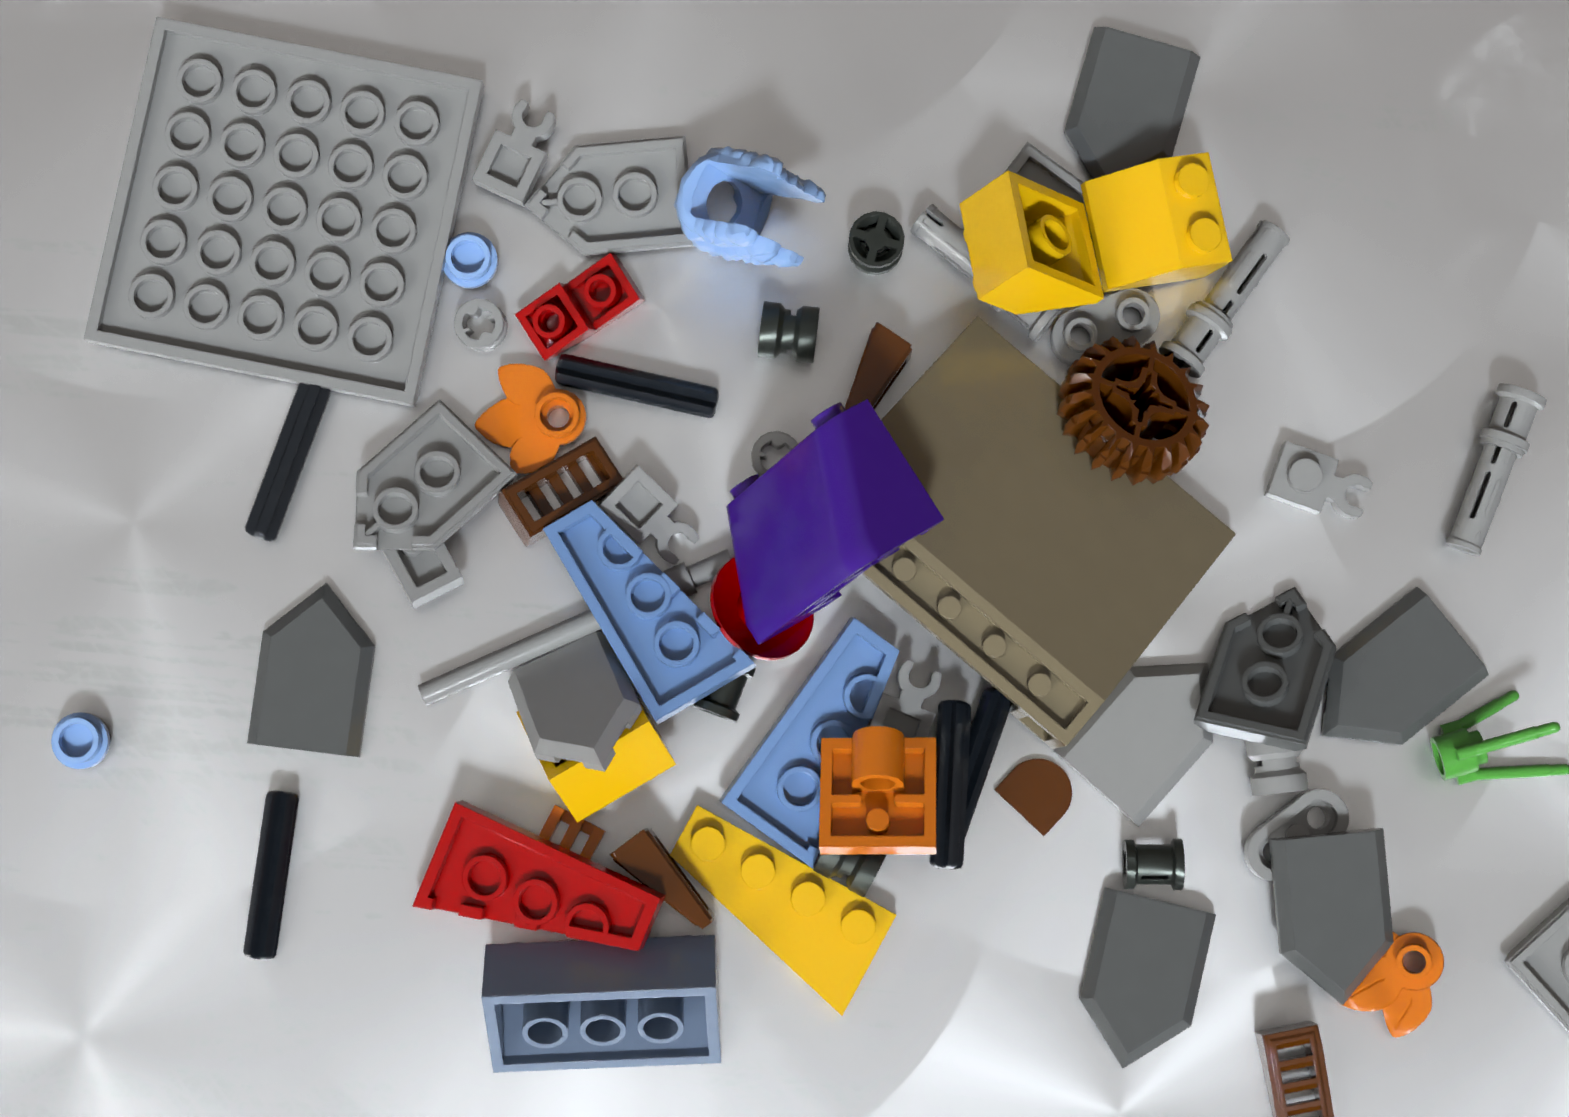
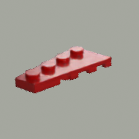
[412,800,666,951]

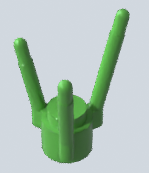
[1430,690,1569,785]

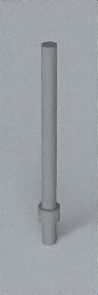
[418,549,732,706]

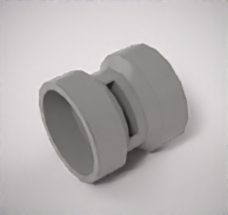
[1245,740,1309,796]

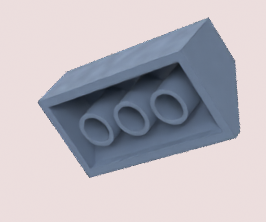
[481,935,721,1073]

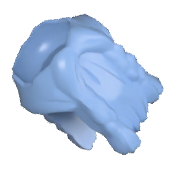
[674,146,826,268]

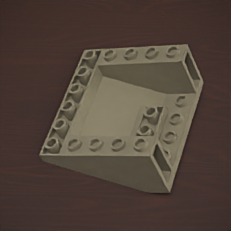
[862,316,1236,749]

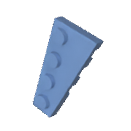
[543,500,756,725]
[719,617,899,869]

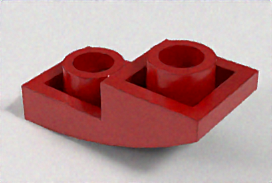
[515,253,646,361]

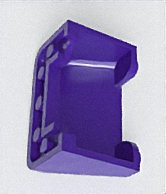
[726,399,945,645]

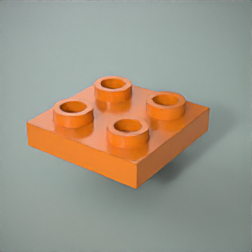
[819,726,937,855]

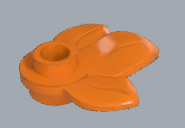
[474,364,587,474]
[1339,931,1444,1038]

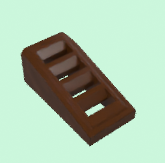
[845,322,912,410]
[498,436,623,547]
[609,828,715,929]
[1255,1021,1334,1117]

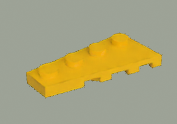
[670,805,896,1016]

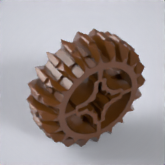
[1056,335,1210,486]

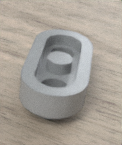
[1050,288,1160,366]
[1244,789,1349,881]

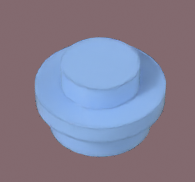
[444,232,498,288]
[51,712,110,769]

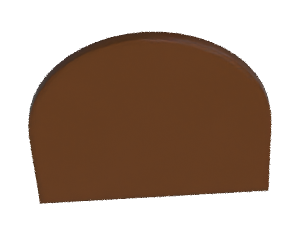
[994,759,1072,836]

